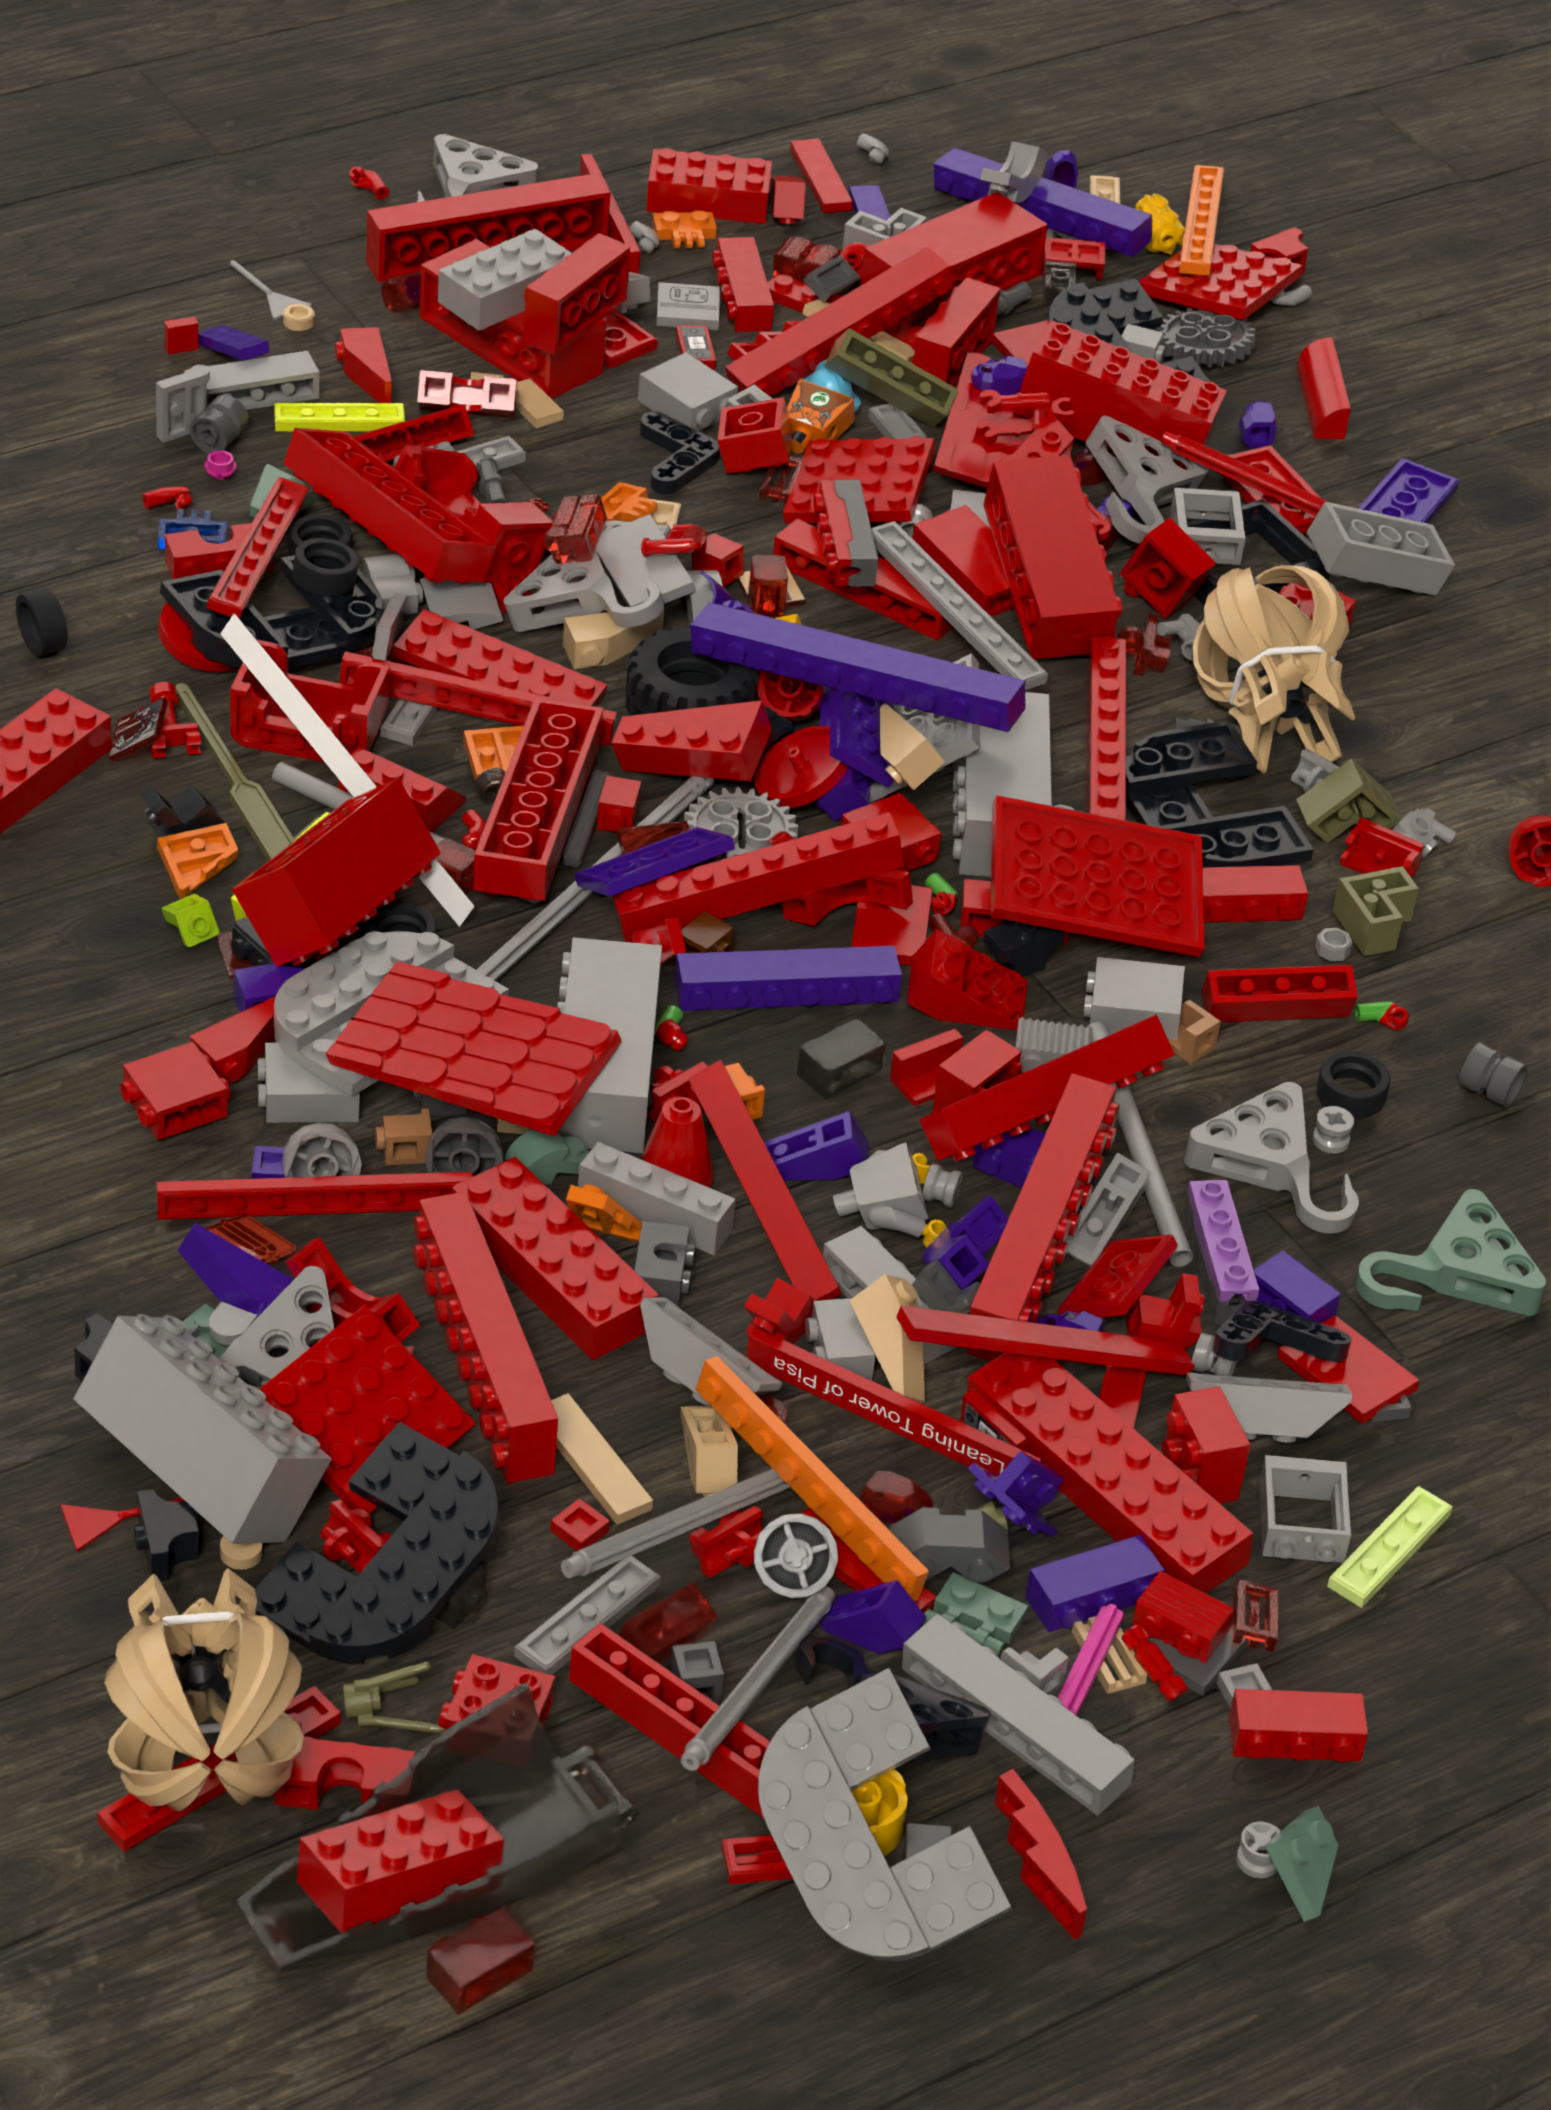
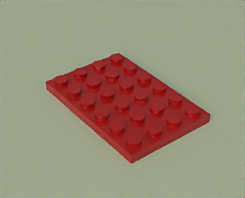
[991,795,1205,957]

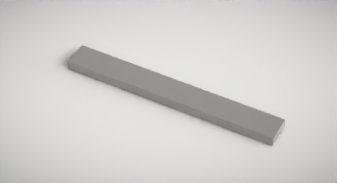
[871,521,1048,690]

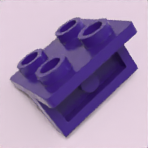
[968,1451,1064,1537]

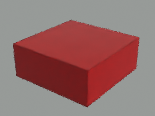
[164,316,199,355]
[550,1498,610,1551]

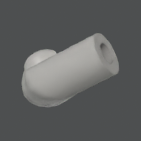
[1270,284,1312,306]

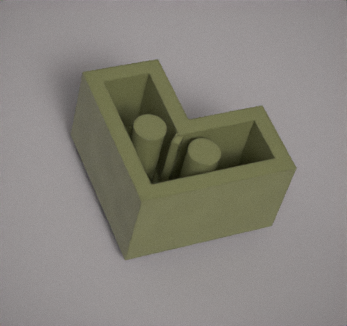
[1296,758,1402,843]
[1332,866,1419,956]

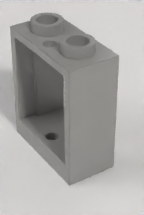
[1170,488,1245,565]
[1259,1455,1351,1563]

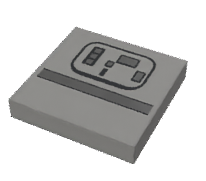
[657,282,720,330]

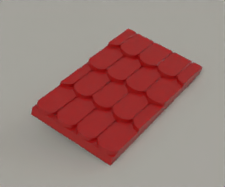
[933,353,1075,488]
[325,961,622,1137]

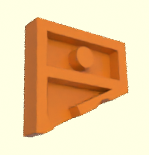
[157,823,238,899]
[566,1184,642,1243]

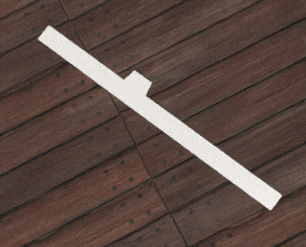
[221,613,474,927]

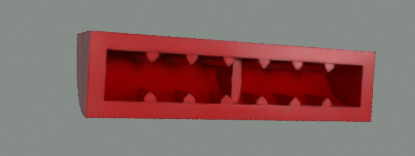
[1296,337,1351,440]
[353,404,474,461]

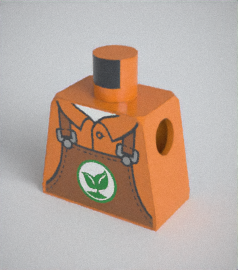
[787,379,855,454]

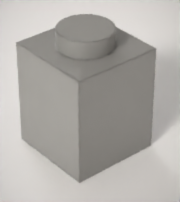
[1122,324,1166,364]

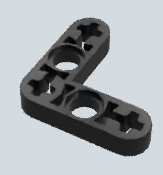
[640,411,719,495]
[1212,1301,1352,1362]

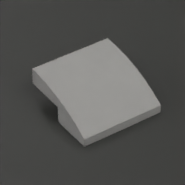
[420,578,503,629]

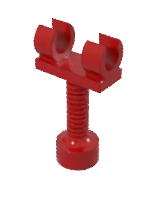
[149,682,202,759]

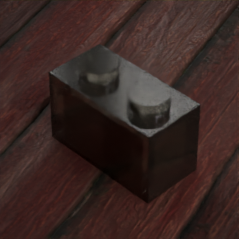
[797,1018,886,1100]

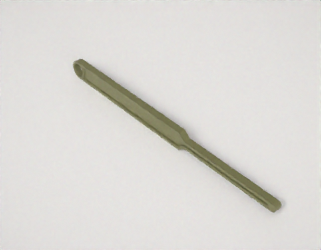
[175,683,357,952]

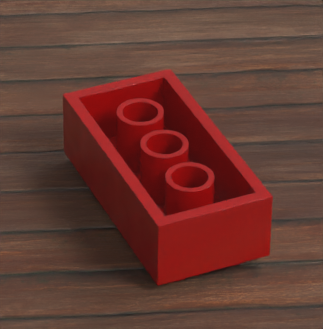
[646,148,772,224]
[522,233,631,355]
[911,277,1001,387]
[297,1789,504,1934]

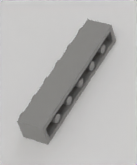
[902,1613,1135,1816]

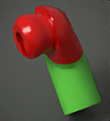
[925,873,958,916]
[1354,1001,1409,1030]
[655,1005,688,1051]

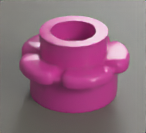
[204,450,237,480]

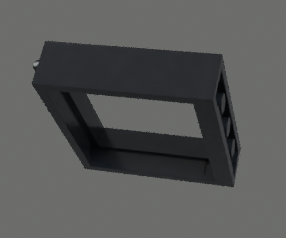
[1187,499,1330,606]

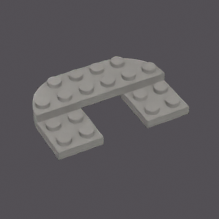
[274,931,509,1096]
[758,1668,1012,1961]

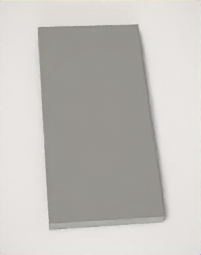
[591,514,696,607]

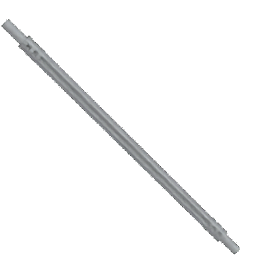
[477,776,715,981]

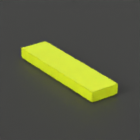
[274,403,405,431]

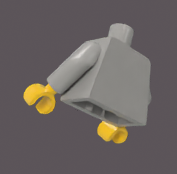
[833,1142,946,1248]

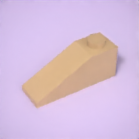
[563,608,664,669]
[880,703,945,790]
[849,1274,925,1404]
[681,1406,738,1497]

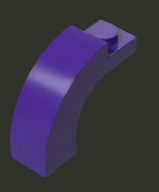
[922,1195,1009,1290]

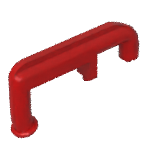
[641,524,707,557]

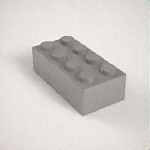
[438,229,572,331]
[1307,502,1455,595]

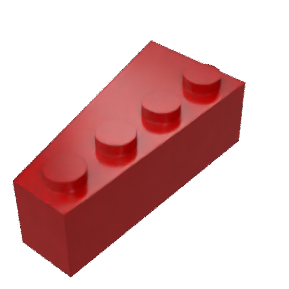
[611,700,772,781]

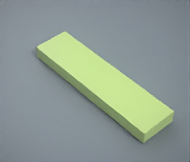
[1327,1486,1453,1608]

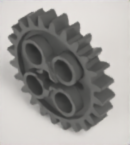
[1156,308,1255,368]

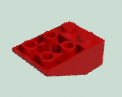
[907,929,1028,1030]

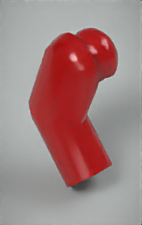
[349,166,389,200]
[142,486,193,509]
[462,810,486,852]

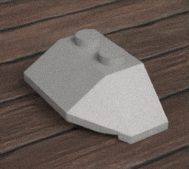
[640,1297,783,1406]
[1186,1372,1353,1442]

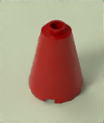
[641,1097,714,1188]

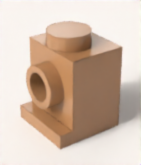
[375,1108,432,1165]

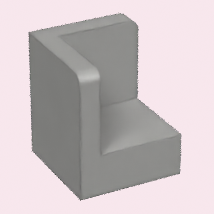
[1001,1647,1069,1695]

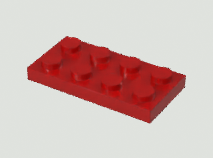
[1219,445,1321,534]

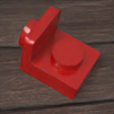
[631,917,687,965]

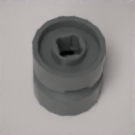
[190,395,249,454]
[1459,1042,1528,1108]

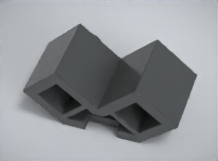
[891,1507,1010,1585]

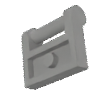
[156,365,210,443]

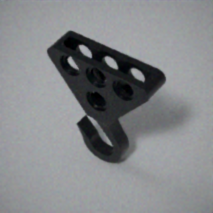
[794,1637,991,1763]

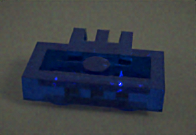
[158,508,227,550]

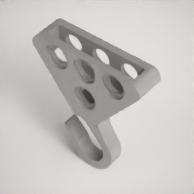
[417,134,538,202]
[1086,416,1208,543]
[504,531,664,632]
[1184,1082,1359,1233]
[187,1266,334,1387]

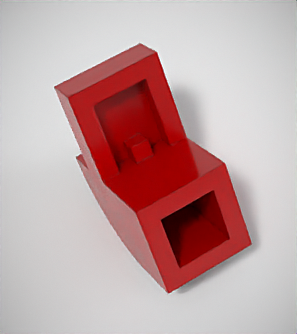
[1126,1273,1204,1349]
[744,1278,815,1345]

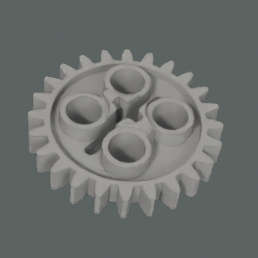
[682,787,798,863]

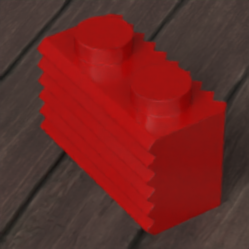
[1132,1570,1235,1663]

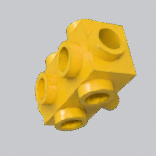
[1135,194,1185,254]

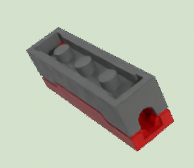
[813,480,878,587]

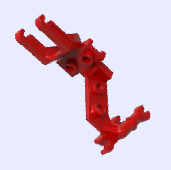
[976,390,1111,564]

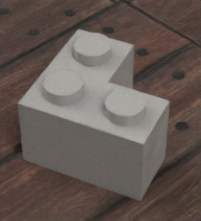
[843,208,927,249]

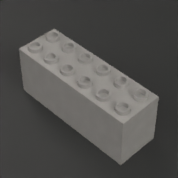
[952,692,1052,877]
[557,937,662,1153]
[73,1314,332,1543]

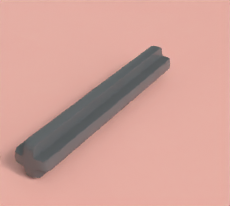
[562,769,611,868]

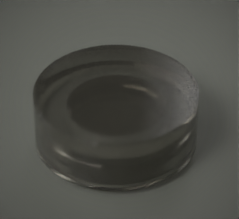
[474,768,506,802]

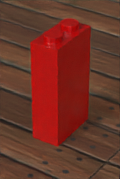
[912,505,1015,617]

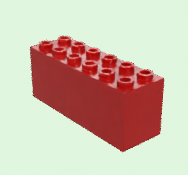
[860,192,1048,327]
[419,239,606,399]
[1013,320,1227,470]
[983,455,1122,659]
[232,778,441,967]

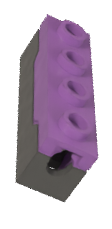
[1183,1180,1259,1324]

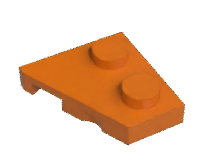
[463,726,524,786]

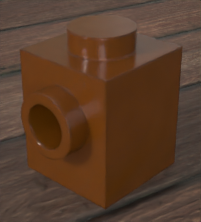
[682,911,734,953]

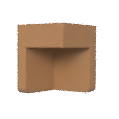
[1168,1000,1221,1064]

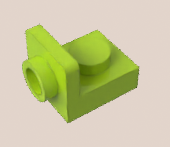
[161,894,219,947]

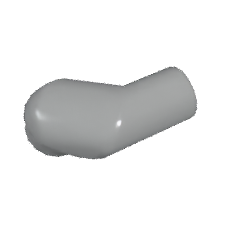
[857,133,889,164]
[630,221,660,254]

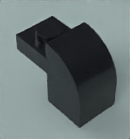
[140,784,225,837]

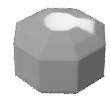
[1315,928,1353,961]

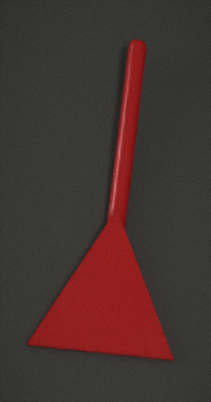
[60,1497,185,1552]

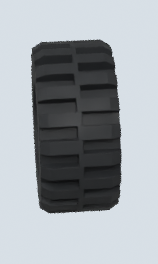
[625,626,759,716]

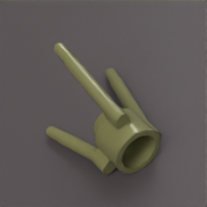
[343,1662,444,1734]

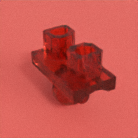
[1117,613,1173,676]

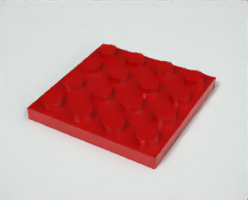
[1138,244,1302,320]
[783,436,936,524]
[259,1304,476,1515]

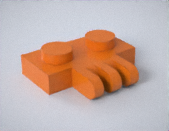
[652,210,717,249]
[584,482,658,524]

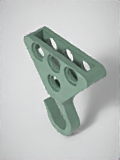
[1356,1189,1546,1316]

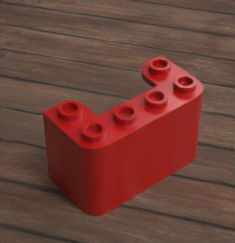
[230,639,390,763]

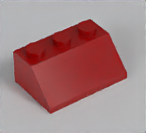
[338,747,466,833]

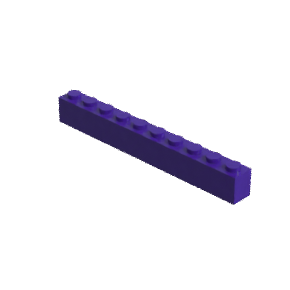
[690,602,1026,732]

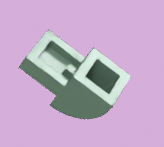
[504,1129,589,1185]

